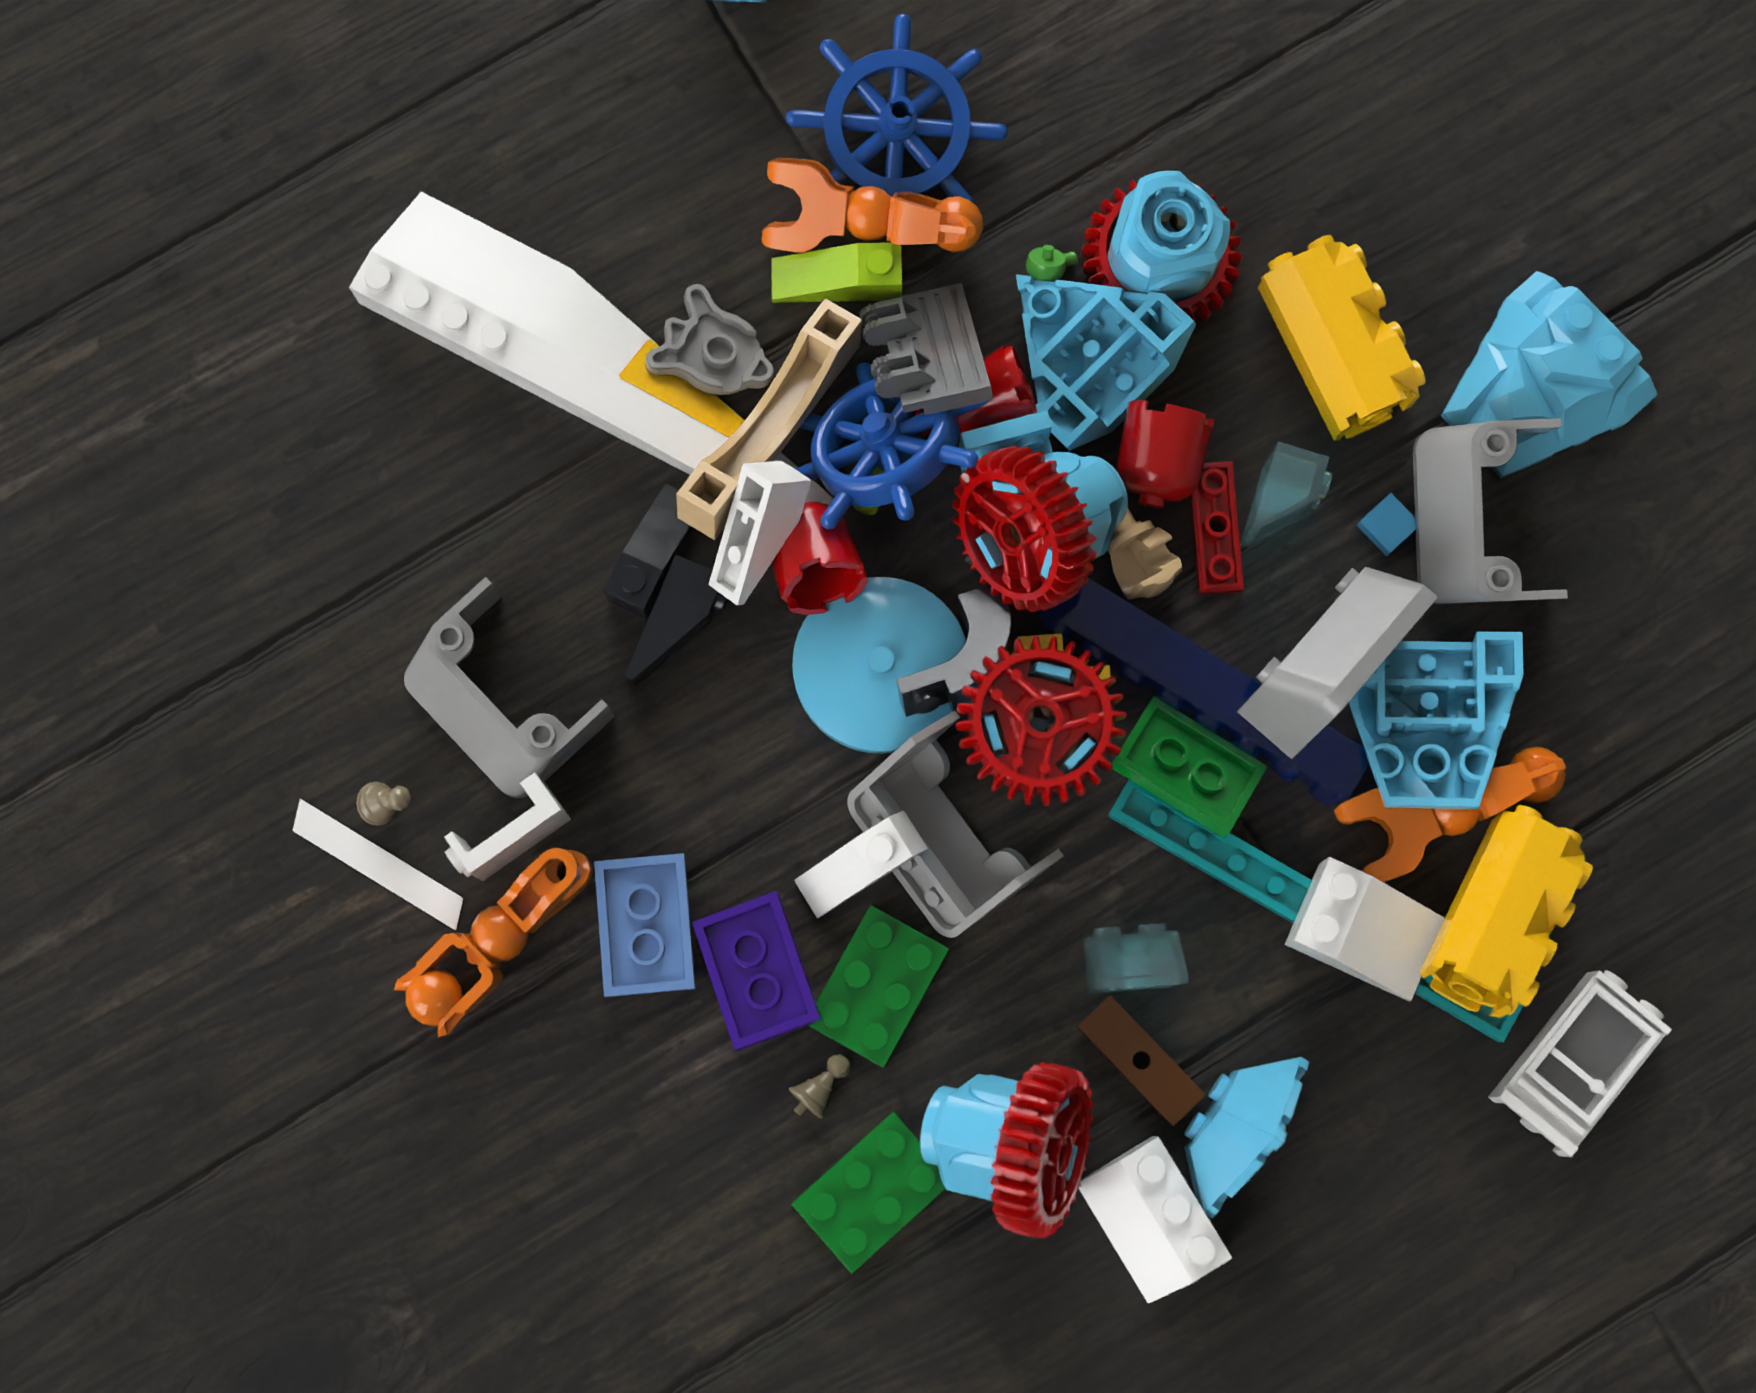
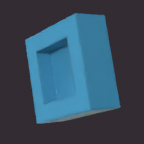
[1357,493,1416,556]

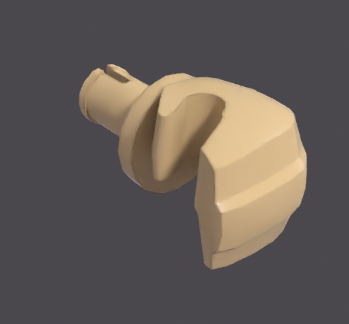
[1107,507,1182,599]

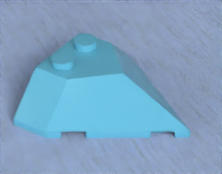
[1016,274,1196,451]
[1184,1057,1309,1218]

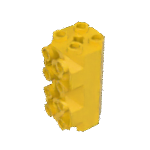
[1258,235,1426,441]
[1419,805,1593,1018]

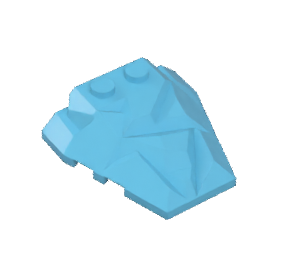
[1441,271,1658,478]
[1349,631,1523,809]

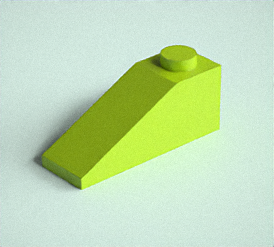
[771,243,902,302]

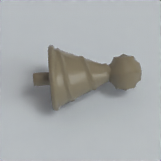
[356,782,411,826]
[789,1054,850,1119]

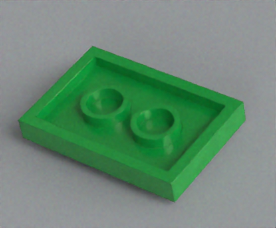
[1111,696,1268,839]
[808,905,949,1068]
[791,1112,946,1274]

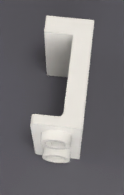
[445,772,571,881]

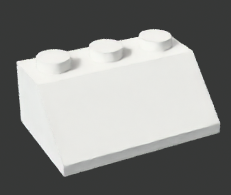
[1078,1136,1232,1304]

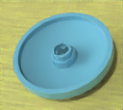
[792,577,966,754]

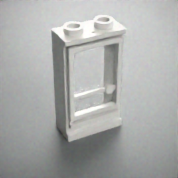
[1488,970,1672,1157]

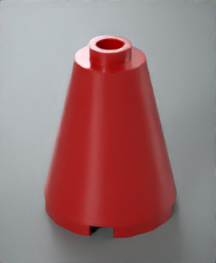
[915,343,1037,438]

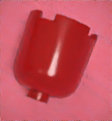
[1117,400,1215,509]
[772,502,867,615]

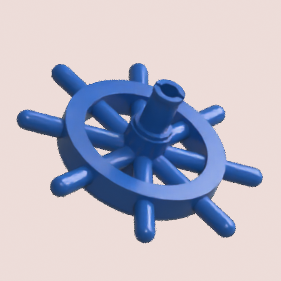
[785,13,1008,202]
[795,362,989,529]

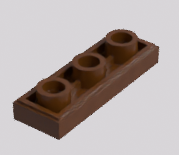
[1077,995,1205,1126]

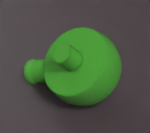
[1026,245,1078,282]

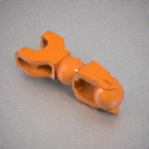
[762,158,984,253]
[1334,746,1566,882]
[394,848,593,1037]

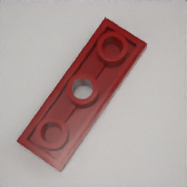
[1190,461,1244,595]

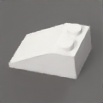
[1284,857,1445,1002]

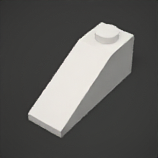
[708,461,812,605]
[794,811,928,918]

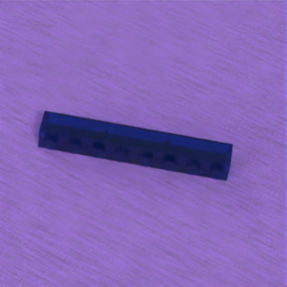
[1038,577,1369,805]

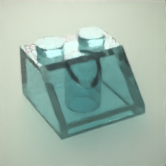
[1240,442,1332,547]
[1083,923,1189,994]

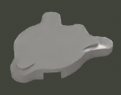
[645,284,774,395]

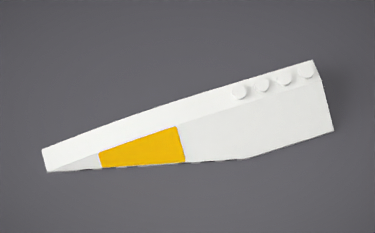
[349,192,833,505]

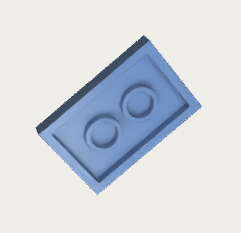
[594,853,696,997]

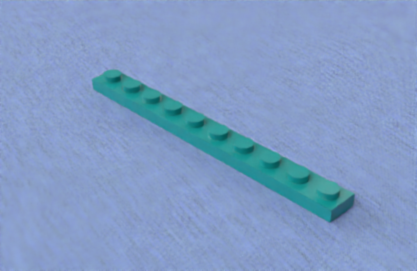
[1107,779,1523,1043]

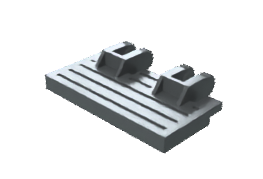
[859,283,993,415]

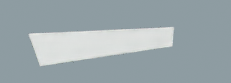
[292,799,463,930]

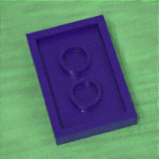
[692,891,822,1051]

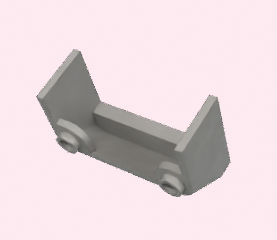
[1413,418,1568,604]
[1237,567,1438,759]
[404,577,615,798]
[847,711,1063,938]

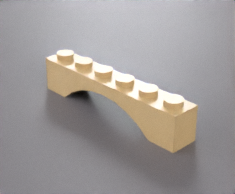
[676,298,862,540]

